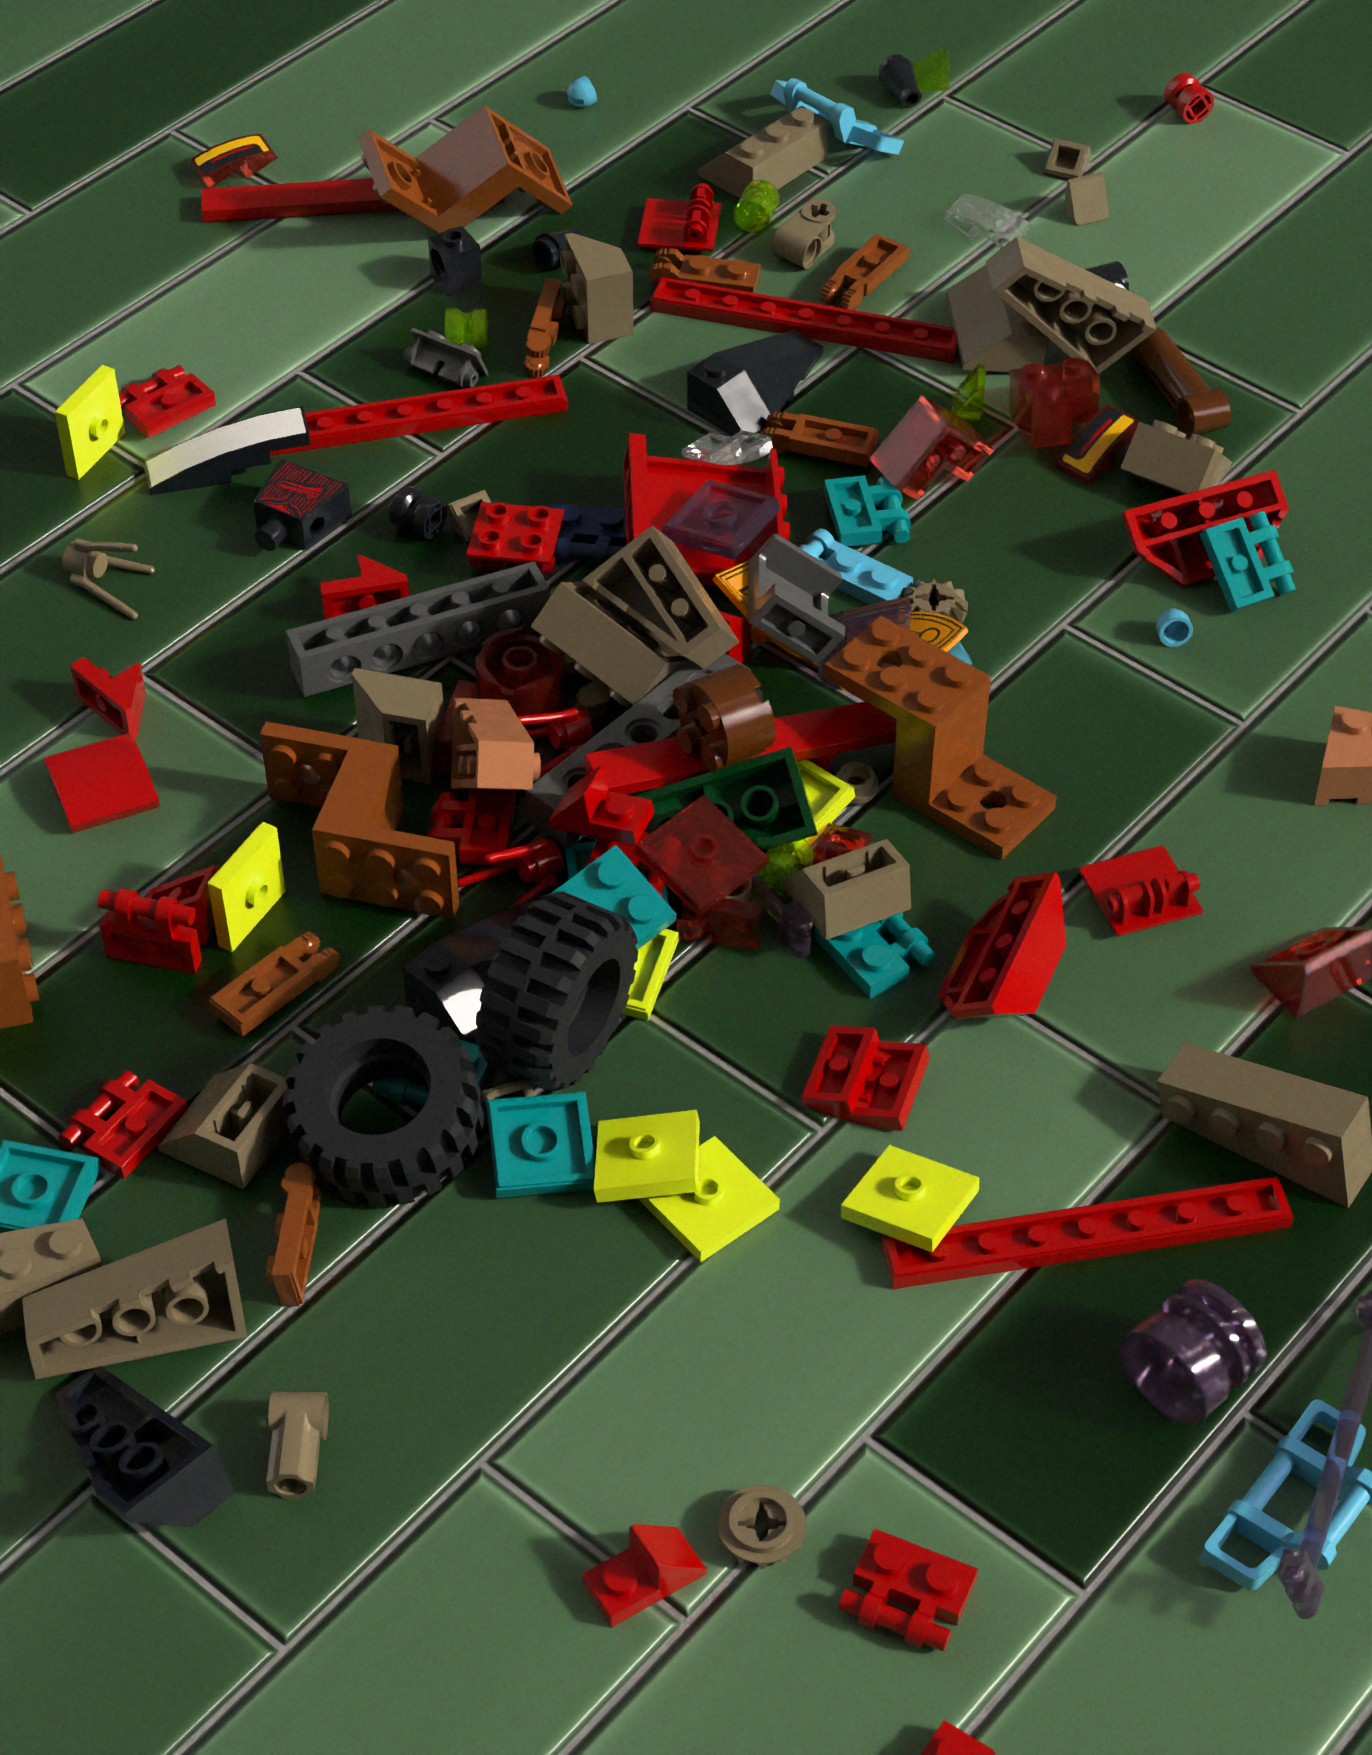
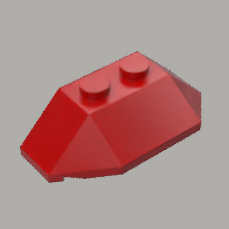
[1121,470,1289,587]
[937,871,1066,1019]

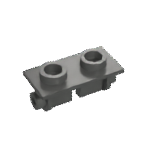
[403,327,489,388]

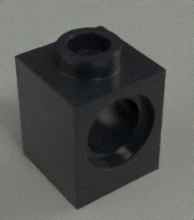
[428,226,483,296]

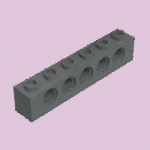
[286,561,550,697]
[525,654,751,849]

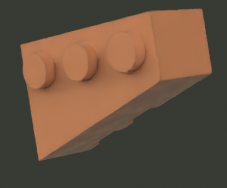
[451,698,541,790]
[1314,705,1372,806]

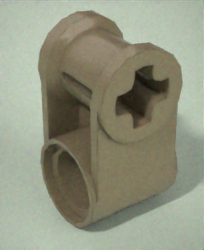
[771,199,836,269]

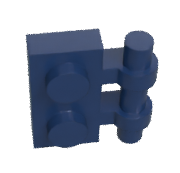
[550,503,626,566]

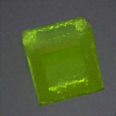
[912,48,950,91]
[951,364,986,421]

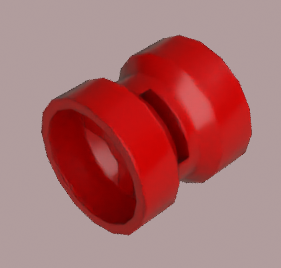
[1164,73,1214,124]

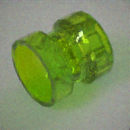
[733,180,780,233]
[445,308,488,349]
[752,839,814,896]

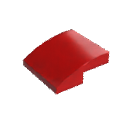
[44,732,160,834]
[801,1025,930,1131]

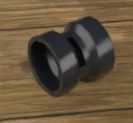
[389,486,448,539]

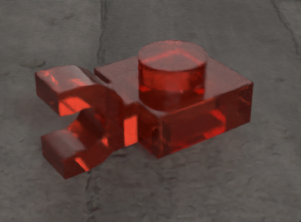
[676,897,762,949]

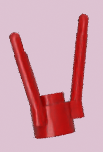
[514,708,593,796]
[457,838,564,908]

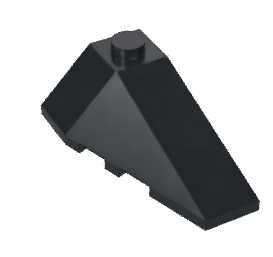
[687,330,823,445]
[402,894,544,1045]
[54,1366,235,1527]

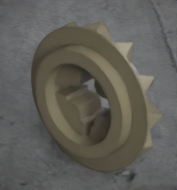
[899,578,968,623]
[717,1485,806,1570]

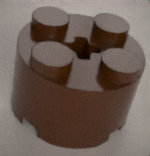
[673,664,775,772]

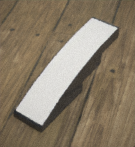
[144,406,311,495]

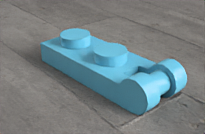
[799,528,913,614]

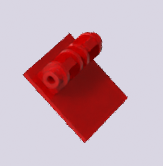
[638,183,722,252]
[466,502,564,577]
[1078,845,1203,937]

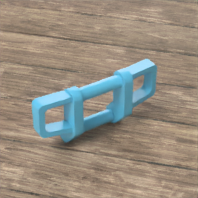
[770,78,904,155]
[1202,1400,1372,1590]

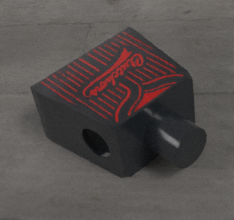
[253,459,352,551]

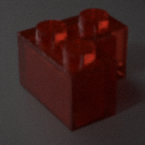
[1009,358,1100,448]
[869,395,994,500]

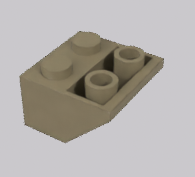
[560,233,634,344]
[1120,419,1232,494]
[352,668,447,784]
[783,839,911,940]
[158,1062,289,1189]

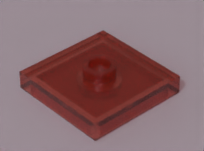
[634,795,769,917]

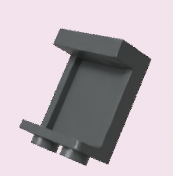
[748,534,845,665]

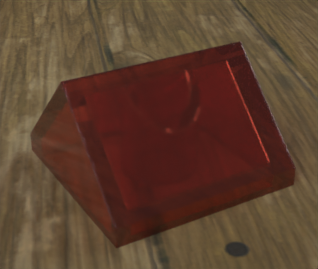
[1250,926,1372,1018]

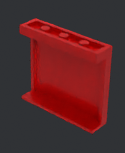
[623,433,790,586]

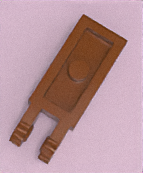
[820,233,909,310]
[648,248,761,293]
[523,278,567,378]
[758,411,878,467]
[209,931,340,1037]
[267,1161,322,1306]

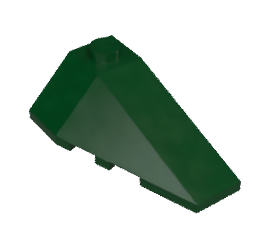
[634,746,818,849]

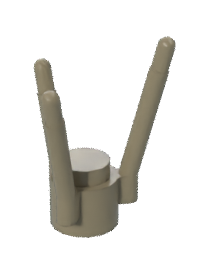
[62,538,155,620]

